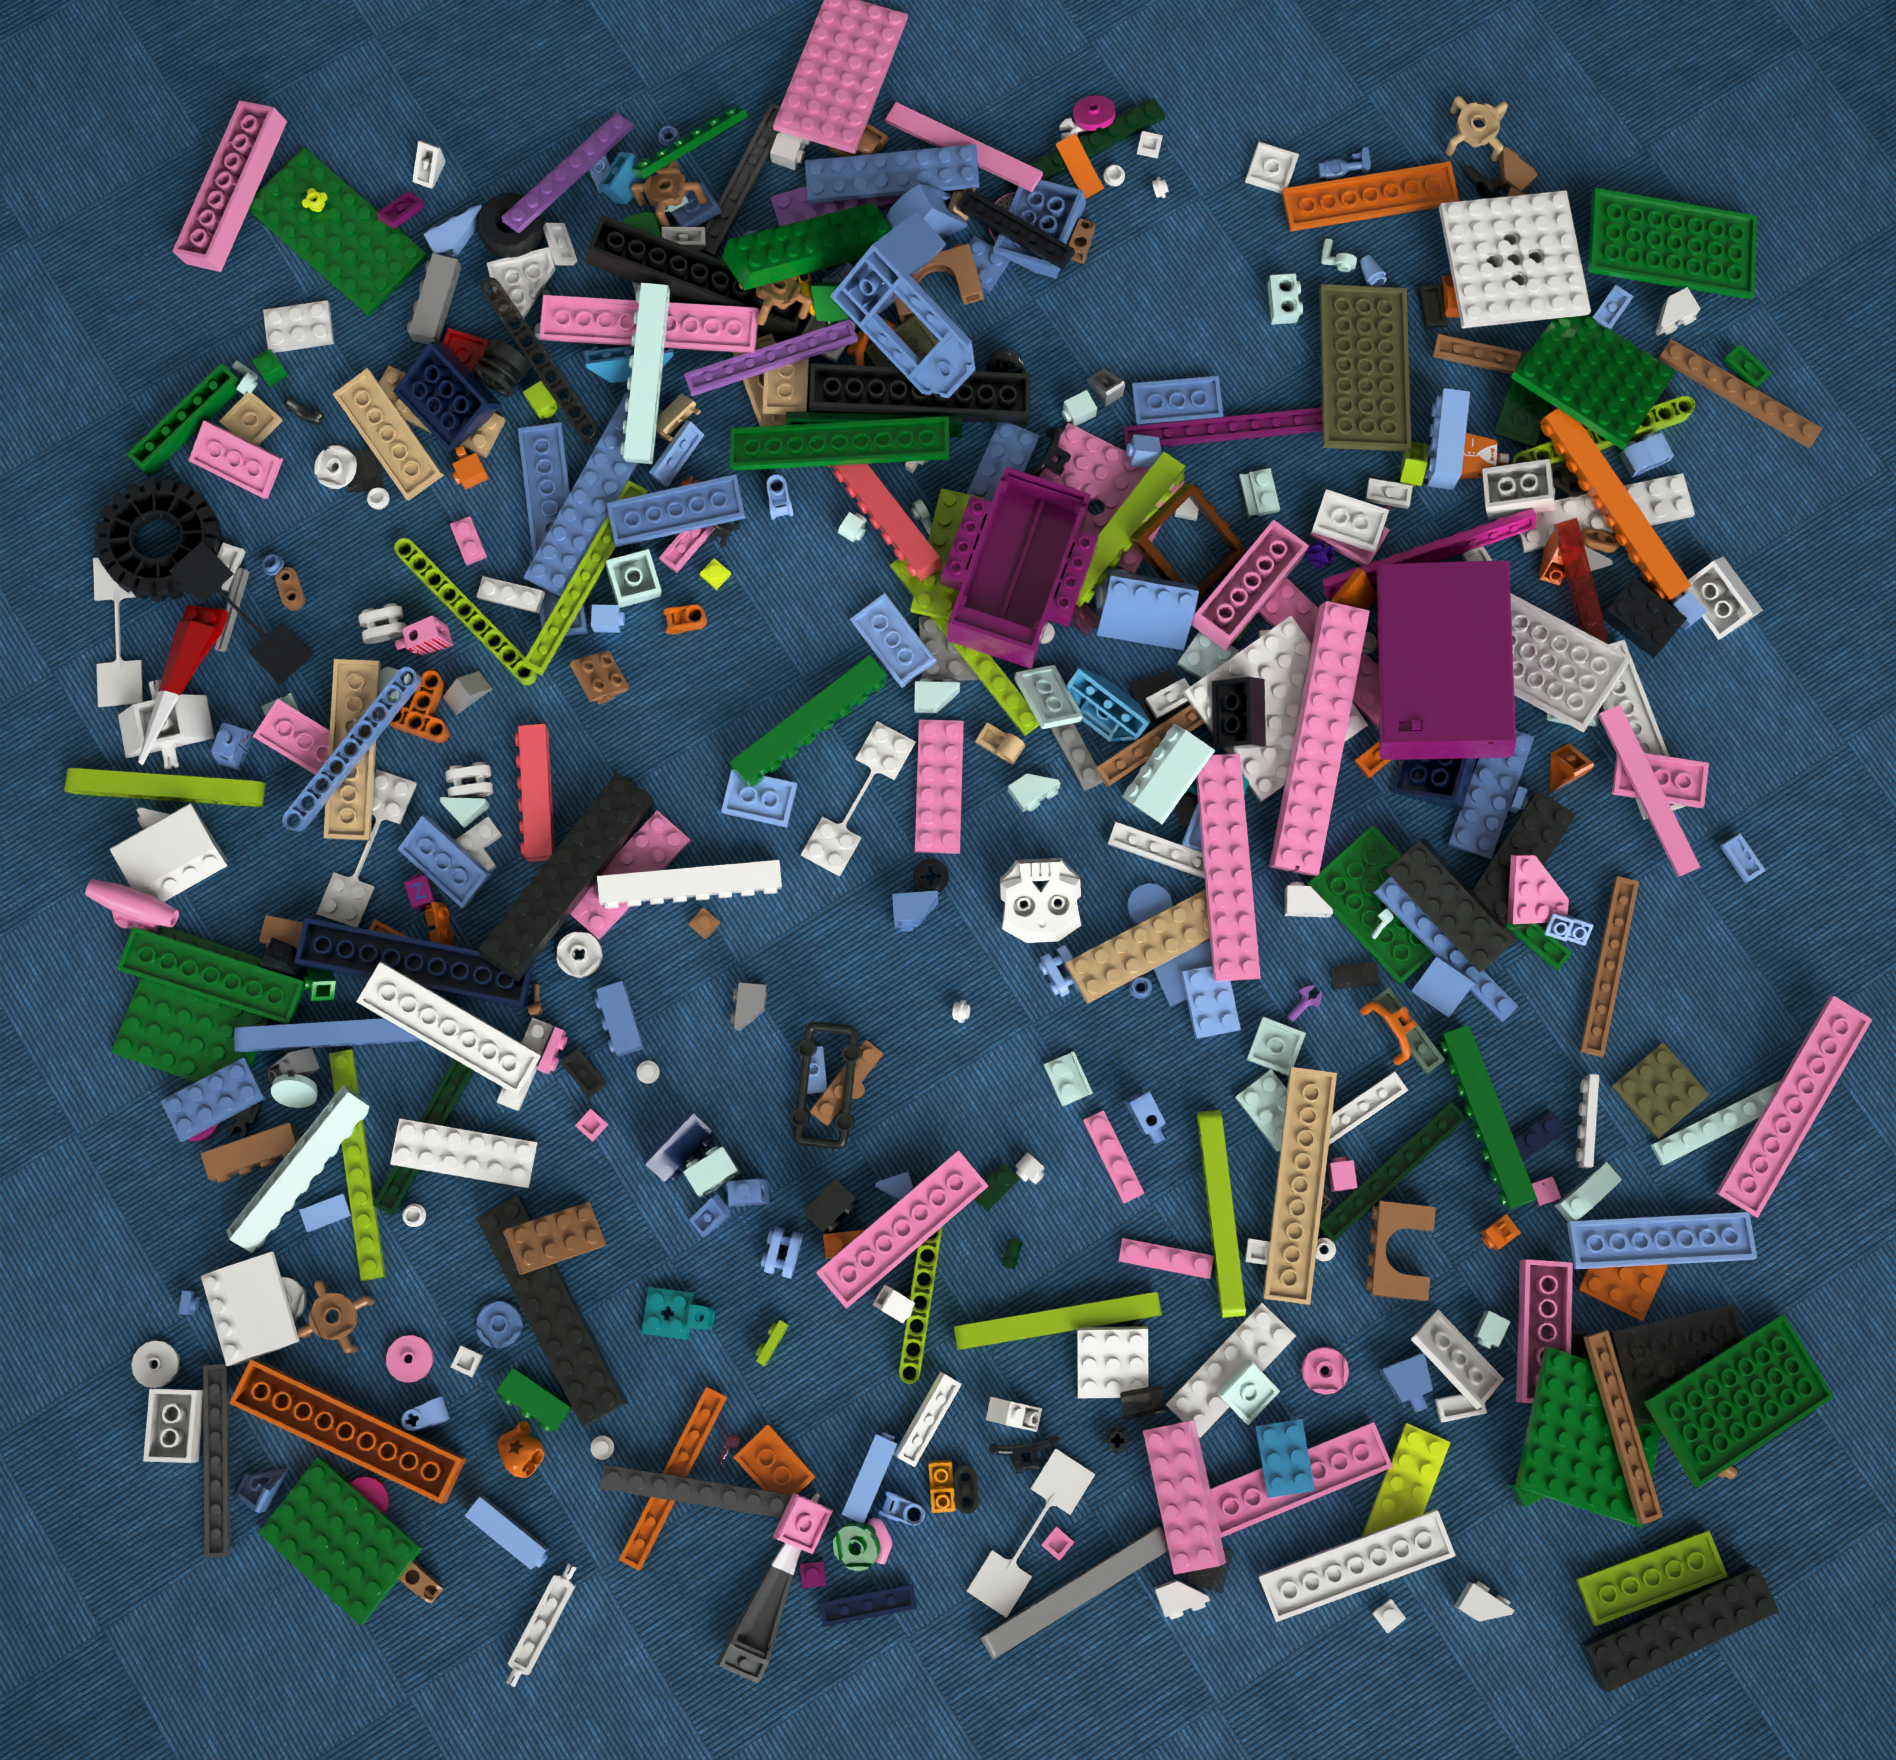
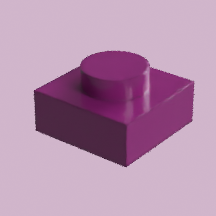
[800,1561,826,1588]

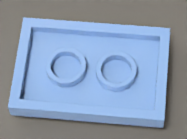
[721,770,798,828]
[1181,966,1241,1039]

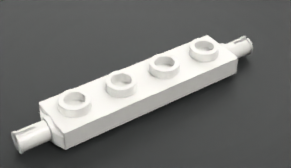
[506,1563,577,1687]

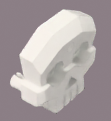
[1000,858,1082,943]

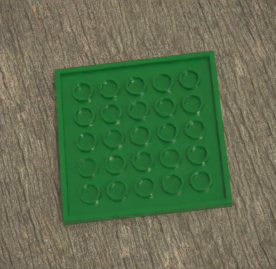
[1511,315,1676,450]
[111,926,271,1082]
[1515,1347,1666,1528]

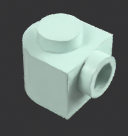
[838,512,867,542]

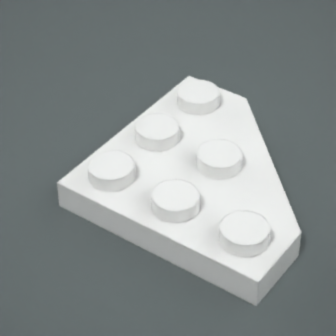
[487,247,556,325]

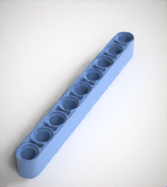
[282,667,421,832]
[234,1018,423,1052]

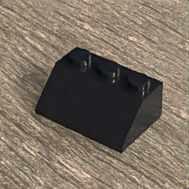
[1212,677,1266,748]

